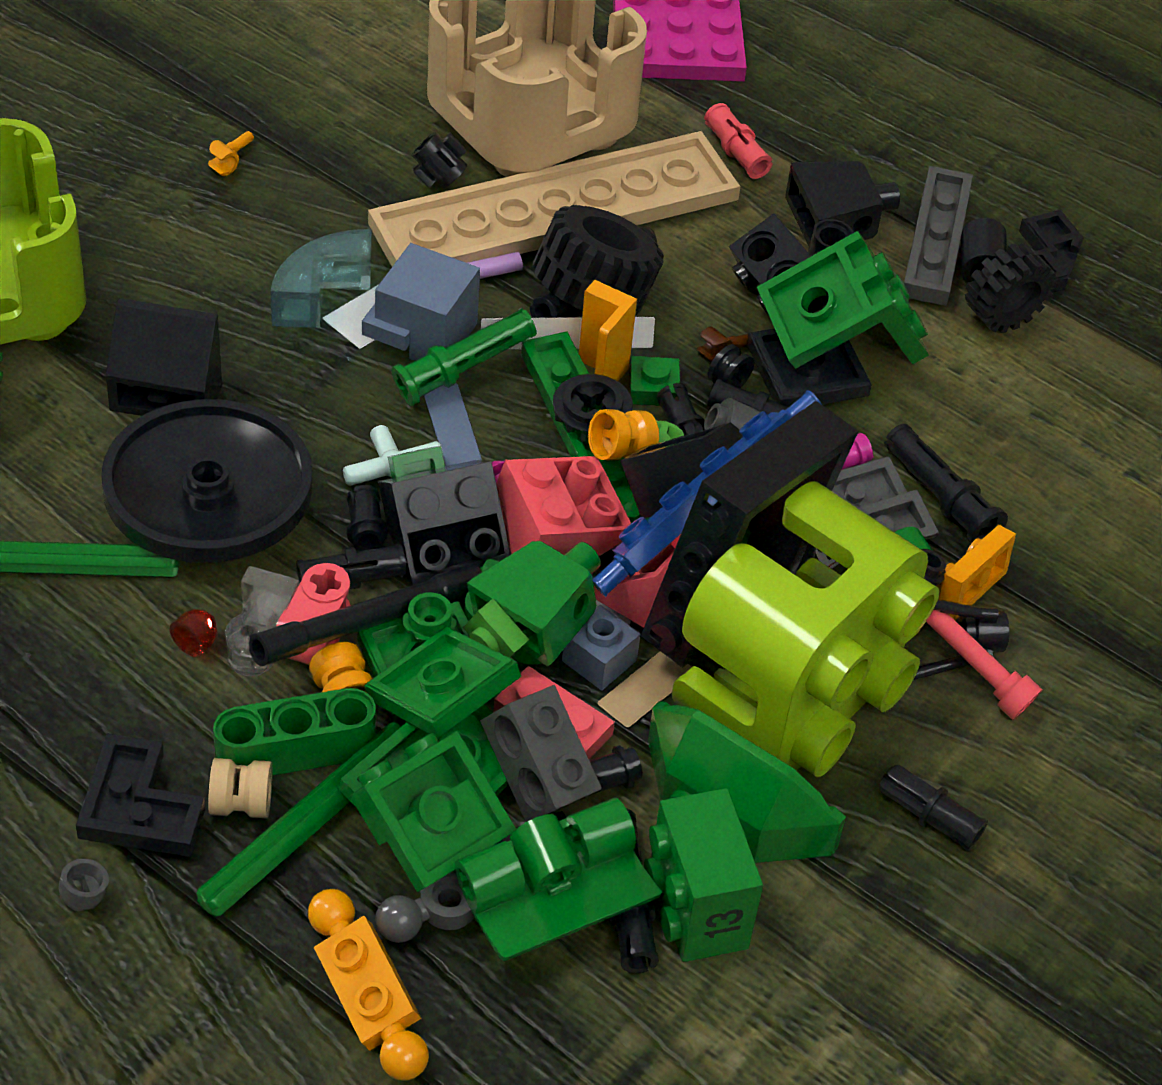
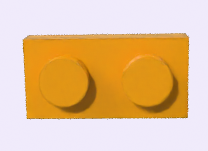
[936,525,1016,621]

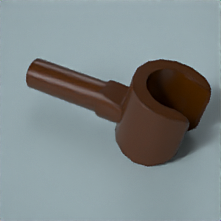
[696,326,749,362]

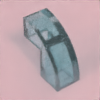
[271,229,372,328]

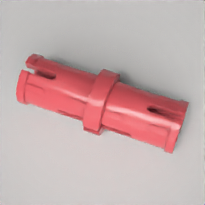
[704,103,773,179]

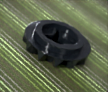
[553,374,633,439]

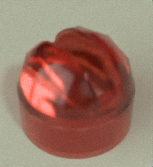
[169,609,218,657]

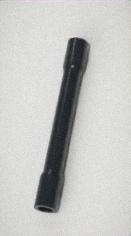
[249,564,482,666]

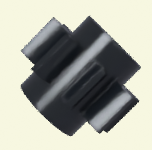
[411,132,467,189]

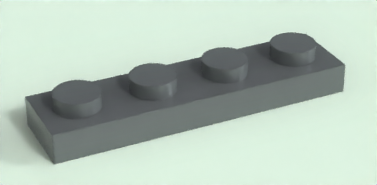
[904,166,973,306]

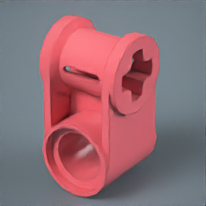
[276,563,351,665]

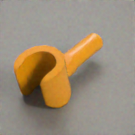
[208,131,254,176]

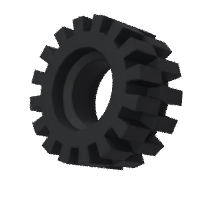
[965,243,1057,333]

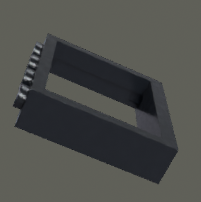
[641,401,859,668]

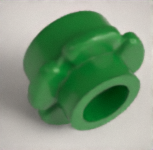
[403,592,456,642]

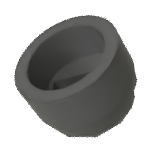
[59,859,109,911]

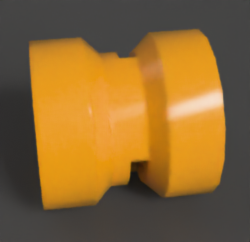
[588,409,659,460]
[309,642,373,693]

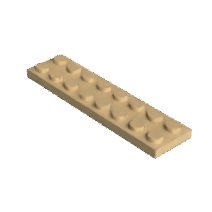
[368,131,740,266]

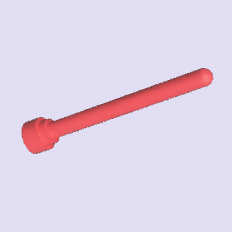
[926,610,1043,720]

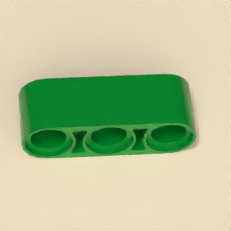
[213,688,376,776]

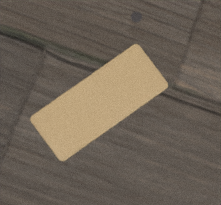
[598,651,691,728]

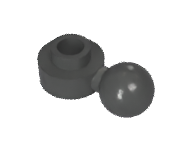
[375,870,475,943]

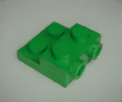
[350,731,516,892]

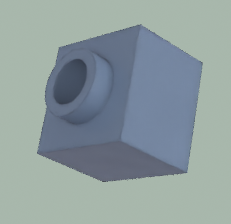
[562,605,641,691]

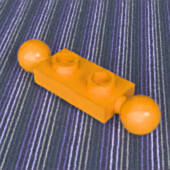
[308,889,429,1081]

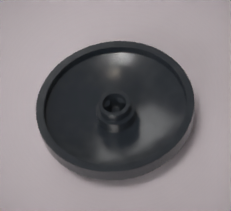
[101,399,312,563]

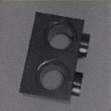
[729,213,829,316]

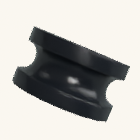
[707,344,755,388]

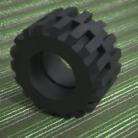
[533,205,664,315]

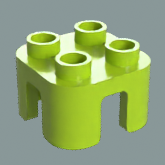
[0,118,86,345]
[672,481,940,777]

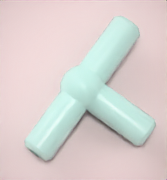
[343,425,444,486]

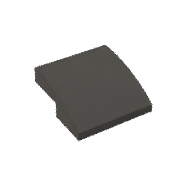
[832,456,939,540]

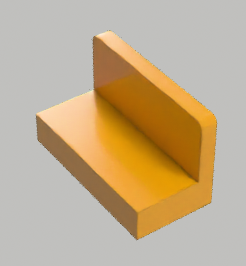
[579,280,637,381]

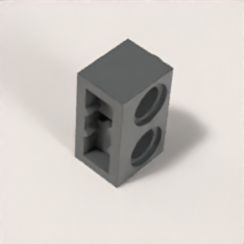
[480,685,602,822]

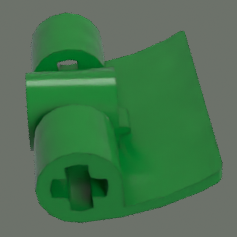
[455,797,662,961]

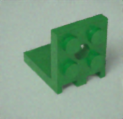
[757,231,929,369]

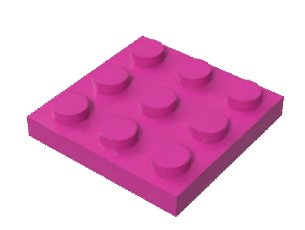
[613,0,747,82]

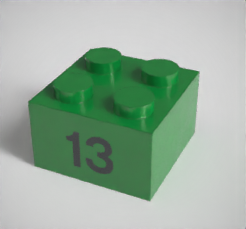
[644,788,763,962]

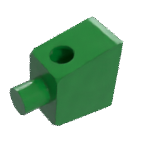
[467,541,601,666]

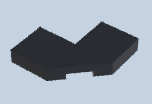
[1019,209,1084,293]

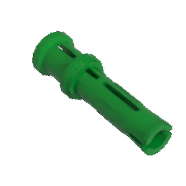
[391,308,537,407]

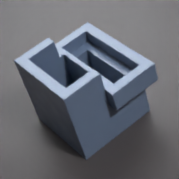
[362,243,480,361]

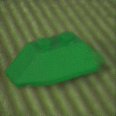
[648,701,846,863]

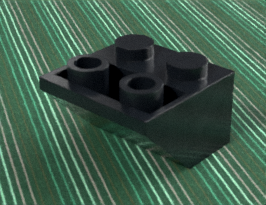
[106,298,222,416]
[621,422,743,518]
[378,460,510,586]

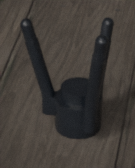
[913,600,1009,680]

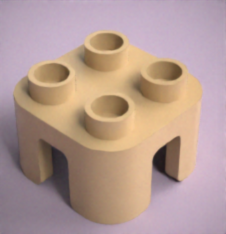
[427,0,647,177]

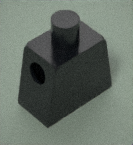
[785,161,900,246]

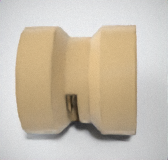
[208,758,272,819]

